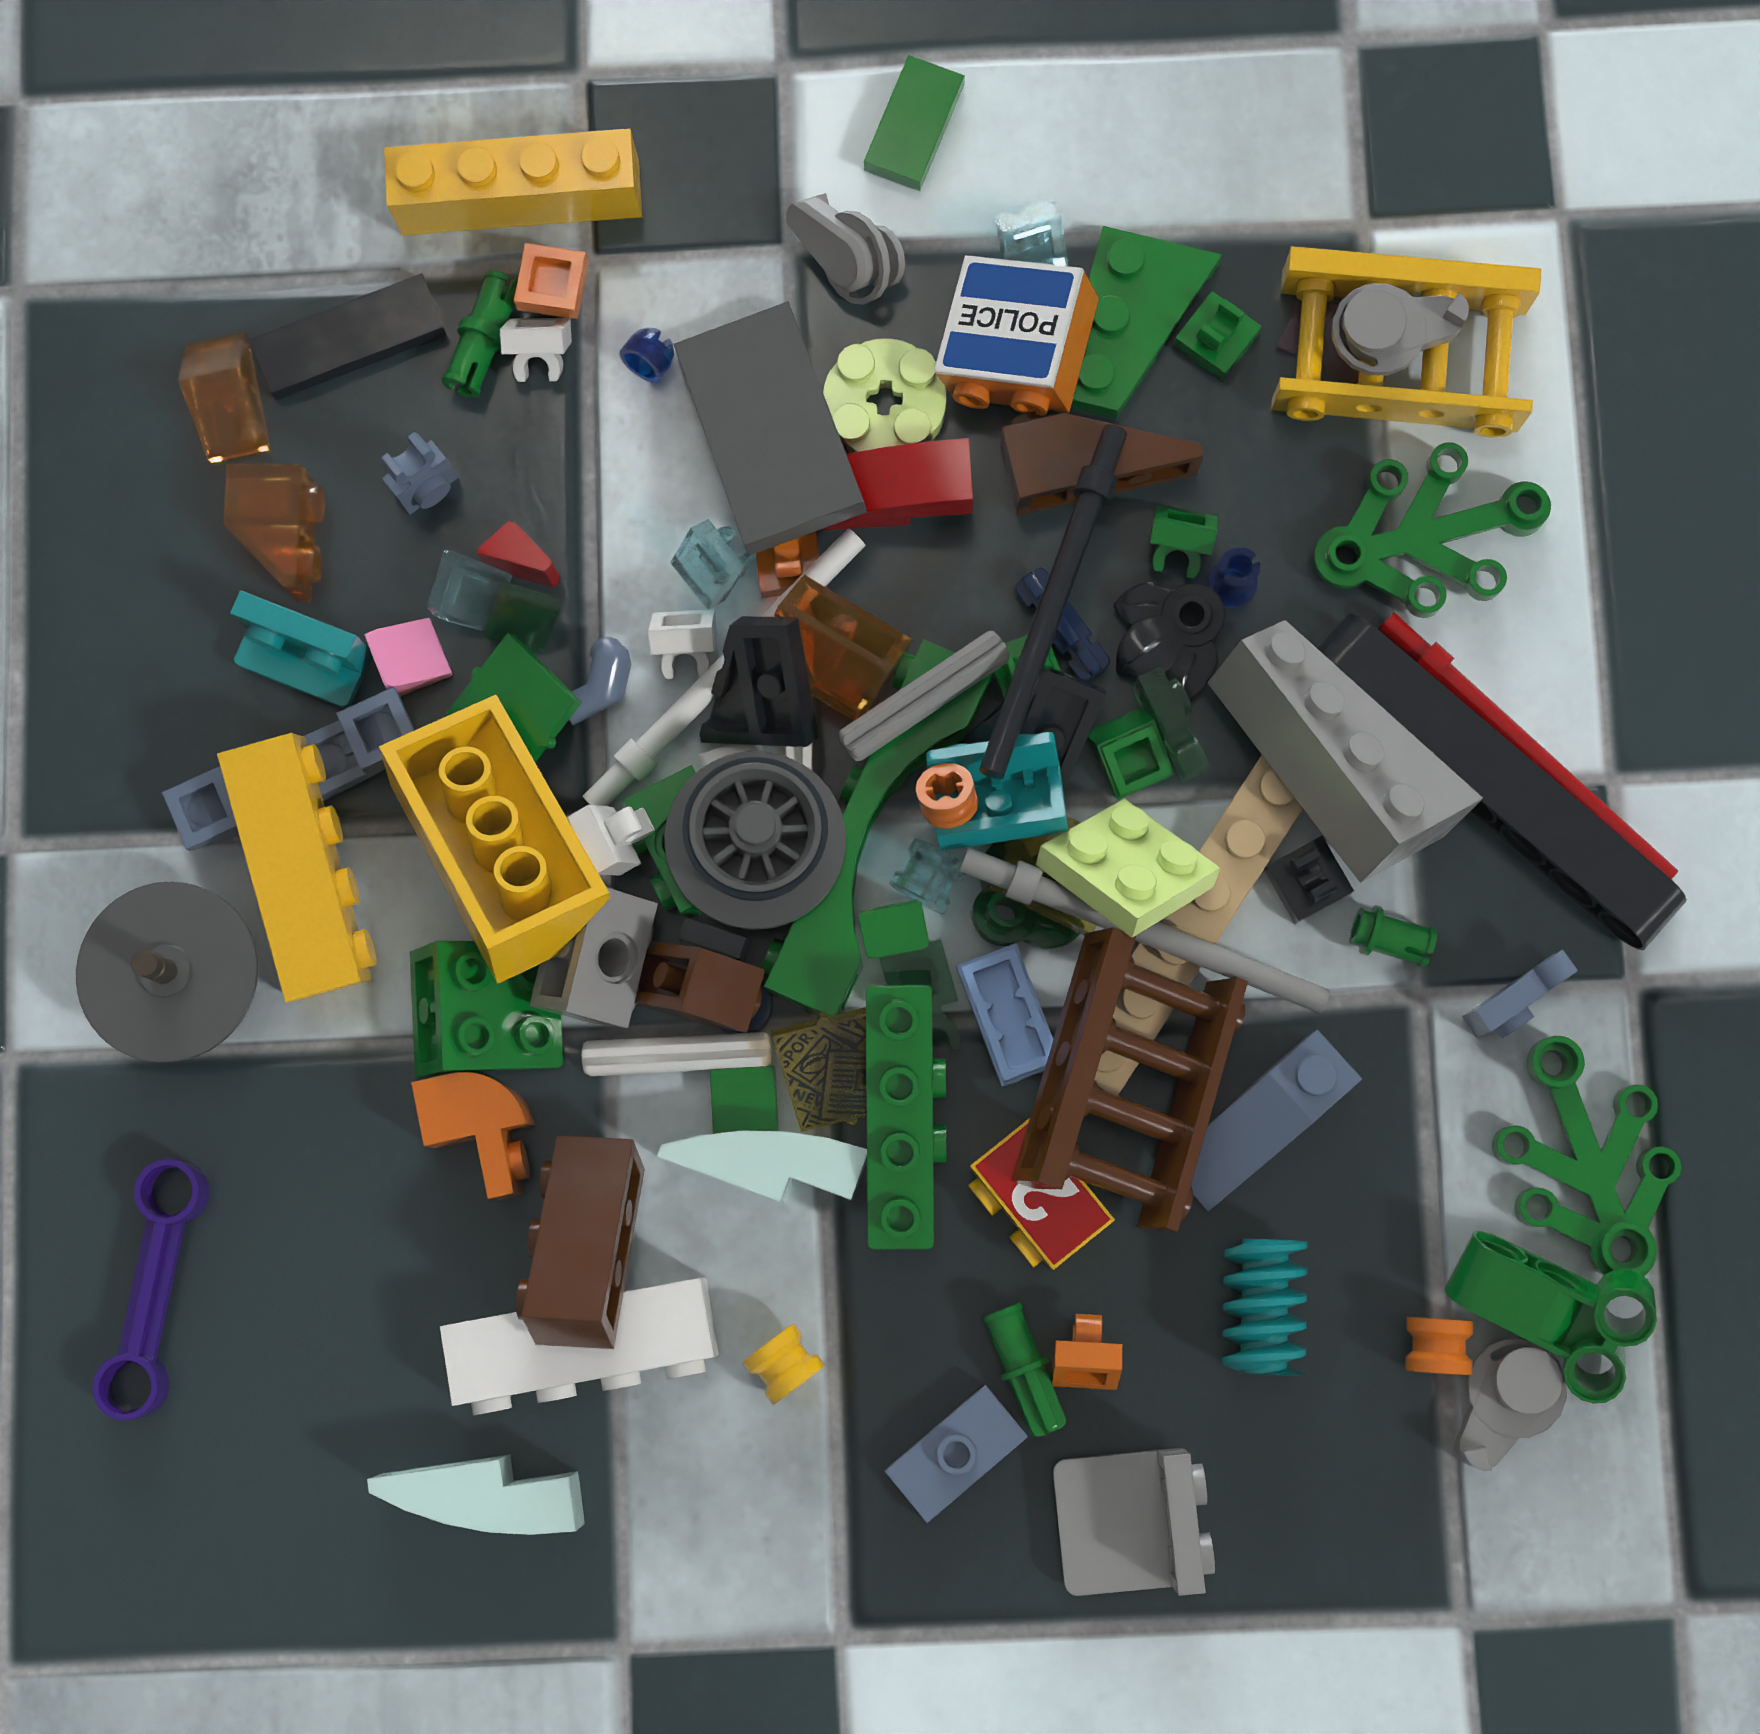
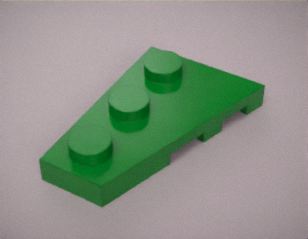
[1071,226,1222,419]

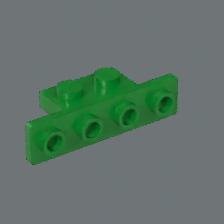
[866,985,946,1249]

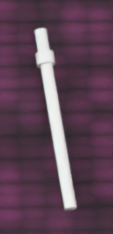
[583,528,866,806]

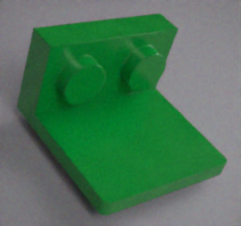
[409,941,563,1078]

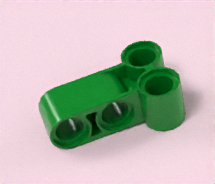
[1444,1231,1657,1404]

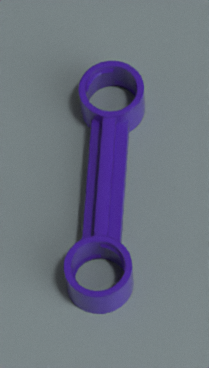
[92,1159,209,1421]

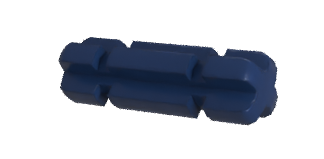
[1015,567,1110,681]

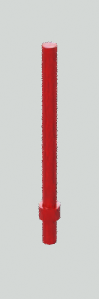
[1378,612,1679,880]

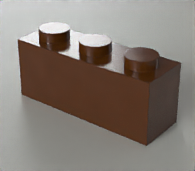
[516,1136,645,1349]

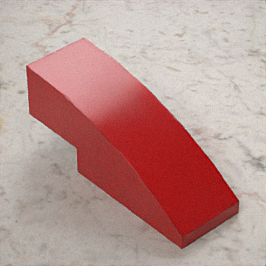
[818,438,973,531]

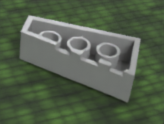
[1208,620,1483,883]

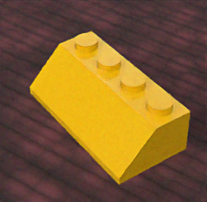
[379,695,610,984]

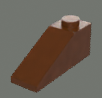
[1000,411,1204,516]

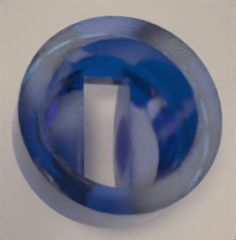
[619,327,674,383]

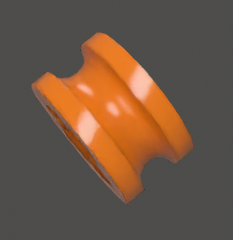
[916,763,978,829]

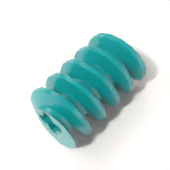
[1221,1239,1308,1376]

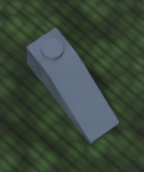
[1191,1029,1362,1212]

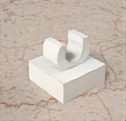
[500,318,572,382]
[648,609,717,679]
[567,805,655,875]

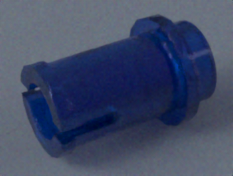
[1207,547,1260,608]

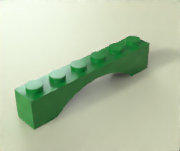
[761,639,993,1024]

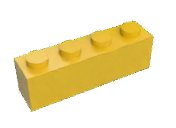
[384,129,642,236]
[217,733,377,1003]

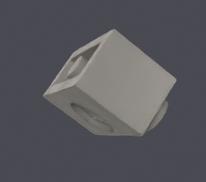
[529,887,658,1029]

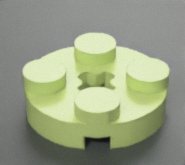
[823,339,946,453]

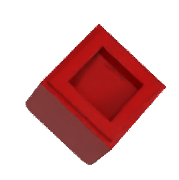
[476,521,560,587]

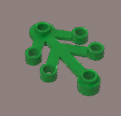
[1313,442,1551,618]
[1492,1036,1682,1276]

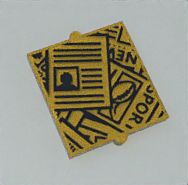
[771,1007,867,1132]

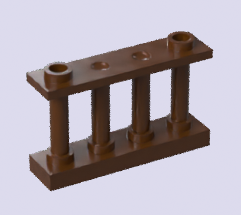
[1011,927,1248,1232]

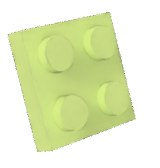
[1036,798,1220,938]

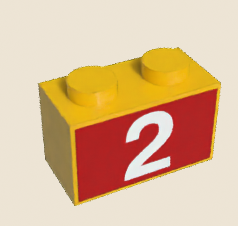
[968,1118,1115,1270]

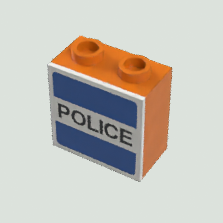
[934,255,1099,416]

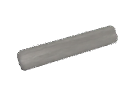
[839,631,1010,761]

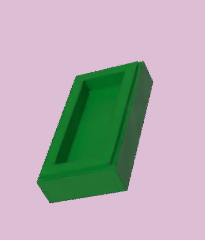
[863,55,965,191]

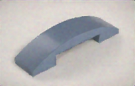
[162,687,415,851]

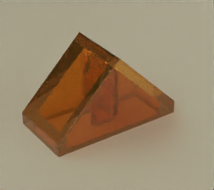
[178,332,271,463]

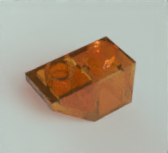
[224,464,325,602]

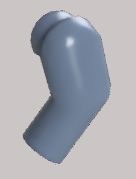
[569,637,632,726]

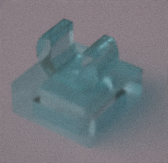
[995,201,1068,266]
[670,519,756,610]

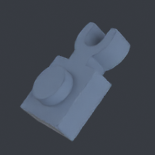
[380,432,458,515]
[1462,949,1578,1038]

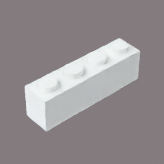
[440,1277,719,1415]

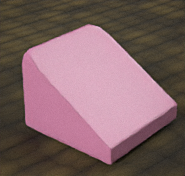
[364,618,453,697]

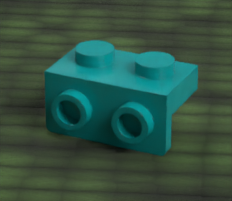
[926,732,1069,851]

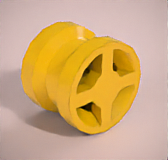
[742,1323,825,1405]

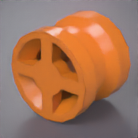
[1405,1317,1474,1375]

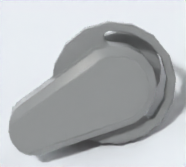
[786,193,905,305]
[1332,284,1469,376]
[1455,1338,1567,1471]

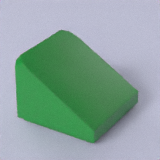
[1087,708,1175,800]
[858,899,929,959]

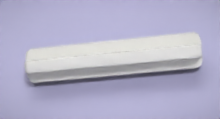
[581,1032,772,1076]

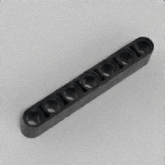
[1317,613,1687,950]

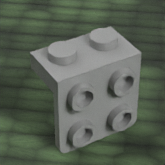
[1053,1448,1215,1596]

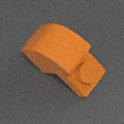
[411,1072,536,1200]

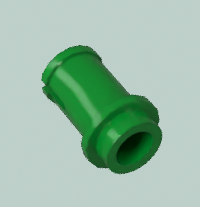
[1349,905,1437,968]

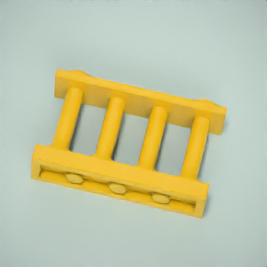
[1271,246,1542,438]

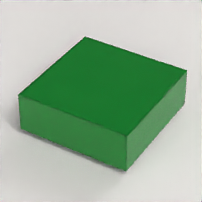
[710,1066,779,1134]

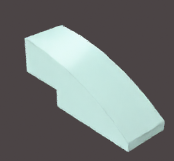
[657,1131,867,1203]
[367,1454,585,1535]

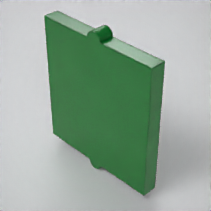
[447,633,582,762]

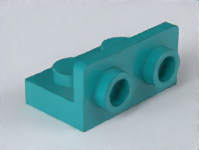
[230,590,373,709]

